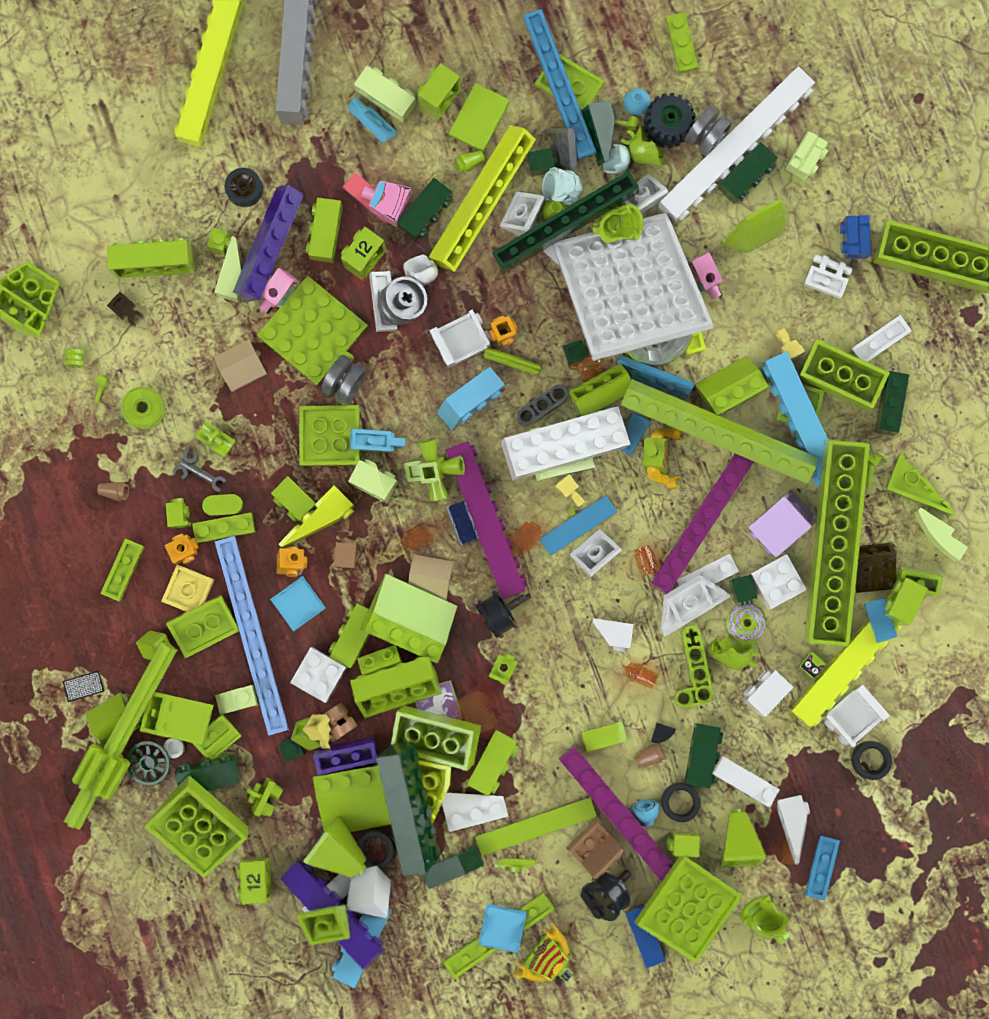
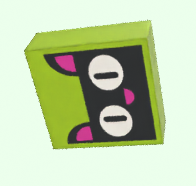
[798,651,827,680]

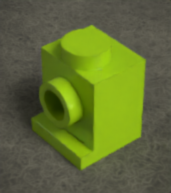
[207,227,231,256]
[166,498,191,529]
[489,652,517,685]

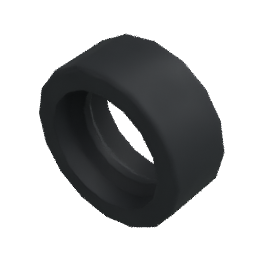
[851,741,892,780]
[661,783,701,822]
[357,830,395,869]

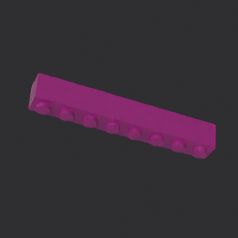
[446,441,527,600]
[650,453,754,595]
[558,745,674,882]

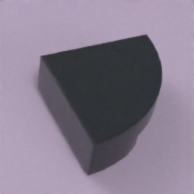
[650,722,676,743]

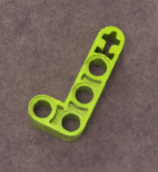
[673,626,713,708]

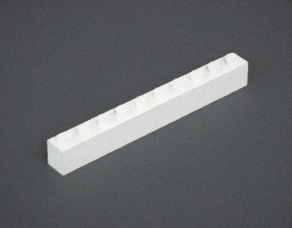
[659,66,815,223]

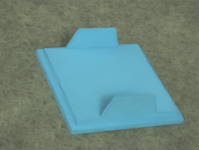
[270,576,326,632]
[479,904,527,953]

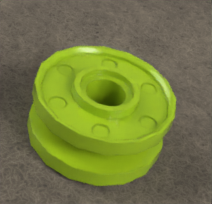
[121,386,166,430]

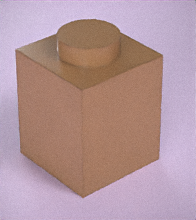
[334,539,358,569]

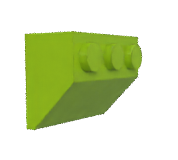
[695,356,769,416]

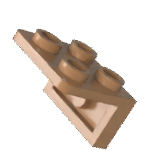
[566,819,624,879]

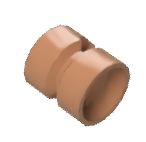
[325,702,358,740]

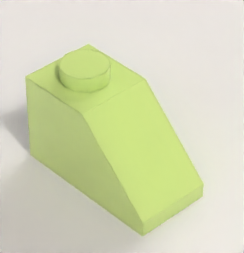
[215,685,260,714]

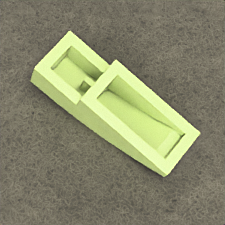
[914,508,968,562]

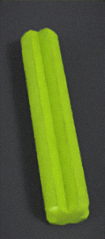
[484,348,541,375]

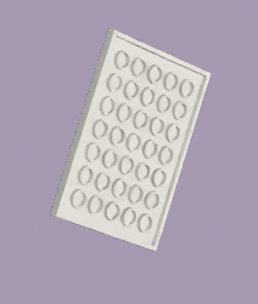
[553,212,713,360]

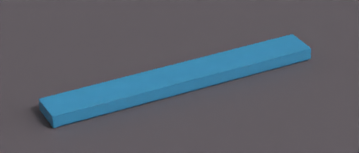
[523,9,597,160]

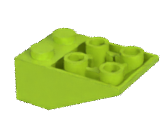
[140,692,213,745]

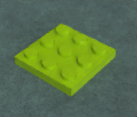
[299,405,360,466]

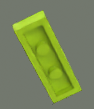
[666,12,698,74]
[192,513,256,544]
[100,538,145,602]

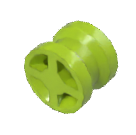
[64,349,85,368]

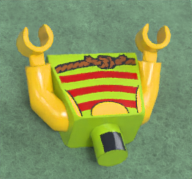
[642,428,685,489]
[511,922,573,982]

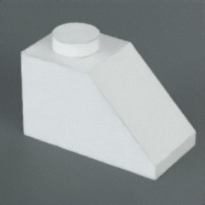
[592,618,634,652]

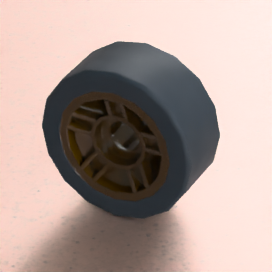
[224,167,263,208]

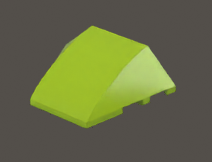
[720,198,790,253]
[0,261,60,338]

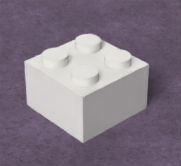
[749,554,807,610]
[290,647,348,703]
[742,670,793,717]

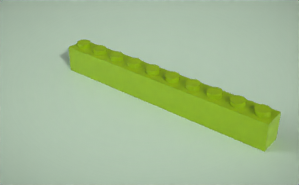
[621,379,818,484]

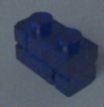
[446,501,480,546]

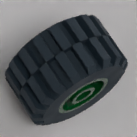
[643,93,696,148]

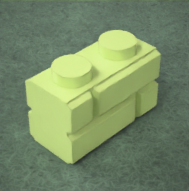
[786,131,828,180]

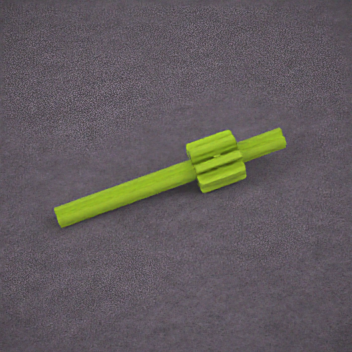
[64,642,177,830]

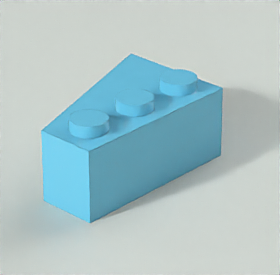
[437,367,505,431]

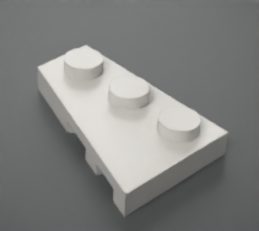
[442,793,508,832]

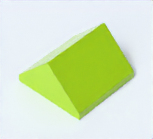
[86,692,141,746]
[296,905,350,945]

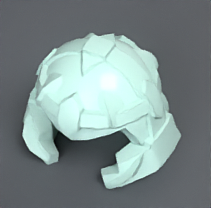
[542,167,583,205]

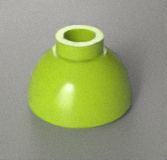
[542,198,568,220]

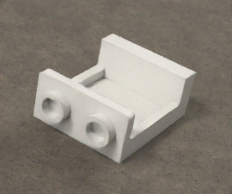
[430,310,492,369]
[823,684,890,748]

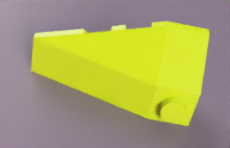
[279,486,355,548]
[418,758,452,824]

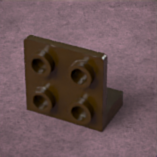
[855,543,897,593]

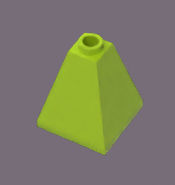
[720,809,766,868]
[303,817,367,878]

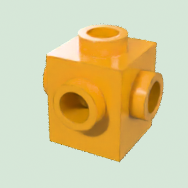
[489,316,519,346]
[164,534,199,565]
[277,547,307,577]

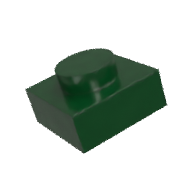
[562,340,588,366]
[278,739,305,762]

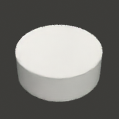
[164,738,185,758]

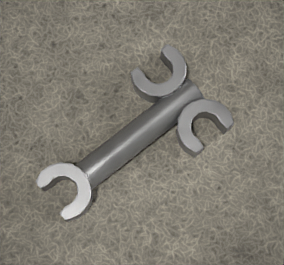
[173,449,227,492]

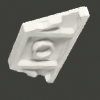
[661,575,731,636]

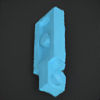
[347,97,397,143]
[350,429,405,452]

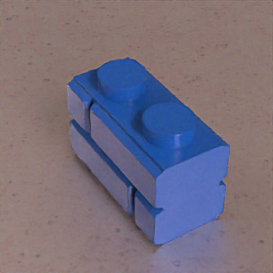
[839,215,871,259]

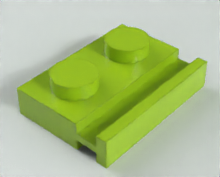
[193,713,241,759]

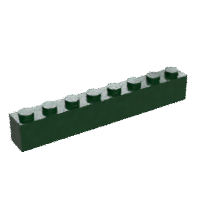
[492,170,639,274]

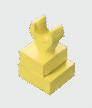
[776,328,805,362]
[553,474,585,507]
[303,714,335,749]

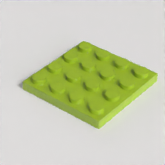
[257,276,368,386]
[634,855,742,963]

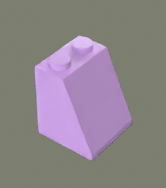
[749,489,816,557]

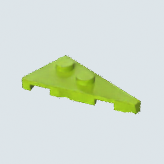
[885,453,954,515]

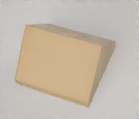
[214,339,267,392]
[408,554,453,601]

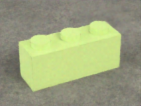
[354,66,416,123]

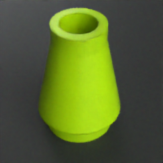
[454,150,485,173]

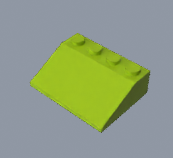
[360,574,457,663]
[313,765,391,833]
[144,776,249,878]

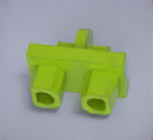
[195,421,236,458]
[246,777,283,816]

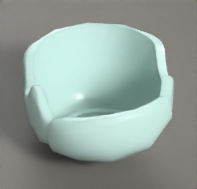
[603,144,630,174]

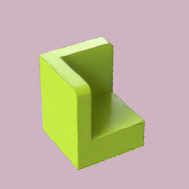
[136,631,170,660]
[291,718,321,751]

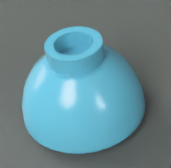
[623,88,651,116]
[631,799,659,826]

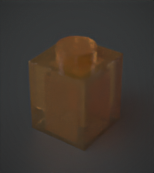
[512,521,542,554]

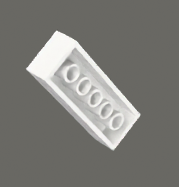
[501,406,630,481]

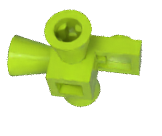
[404,438,465,501]

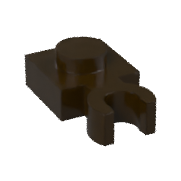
[107,292,144,326]

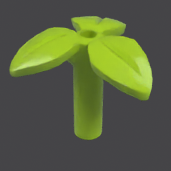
[866,453,887,485]

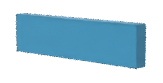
[615,355,694,399]
[539,496,617,556]

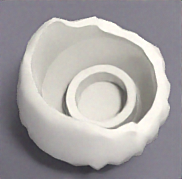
[403,255,438,286]

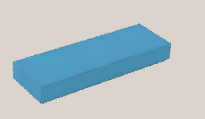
[804,835,840,901]

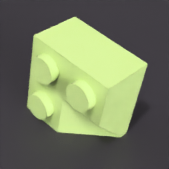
[348,459,398,503]

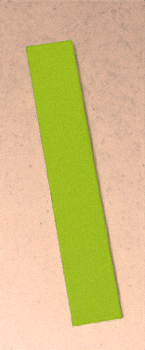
[475,797,597,856]
[443,891,555,980]

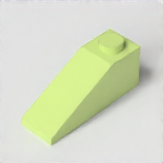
[214,237,244,303]

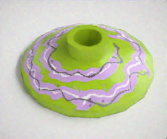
[726,604,766,642]

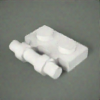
[804,254,853,299]

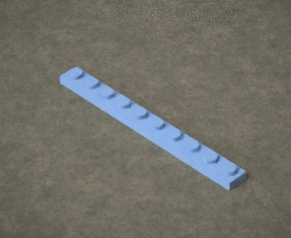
[215,536,289,735]

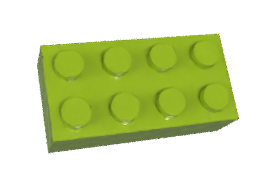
[107,238,195,278]
[798,339,890,412]
[350,656,442,718]
[391,706,481,771]

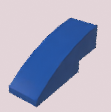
[624,904,665,968]

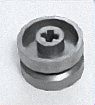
[684,105,733,157]
[377,276,427,326]
[321,354,367,406]

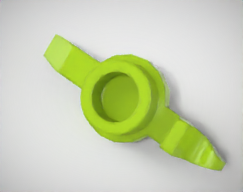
[496,858,535,873]

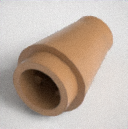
[97,482,129,502]
[634,744,666,768]

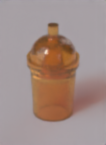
[621,663,659,689]

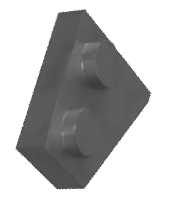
[545,128,577,169]

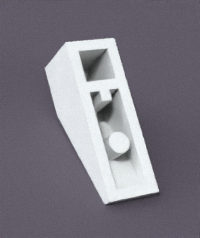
[712,756,779,807]
[777,795,810,864]

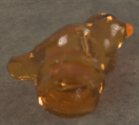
[569,354,602,383]

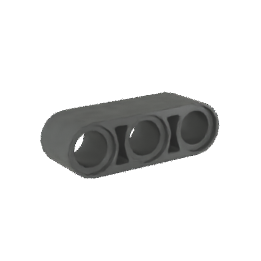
[517,385,568,427]

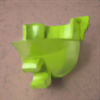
[621,125,665,167]
[592,204,643,243]
[708,636,760,670]
[740,896,790,945]

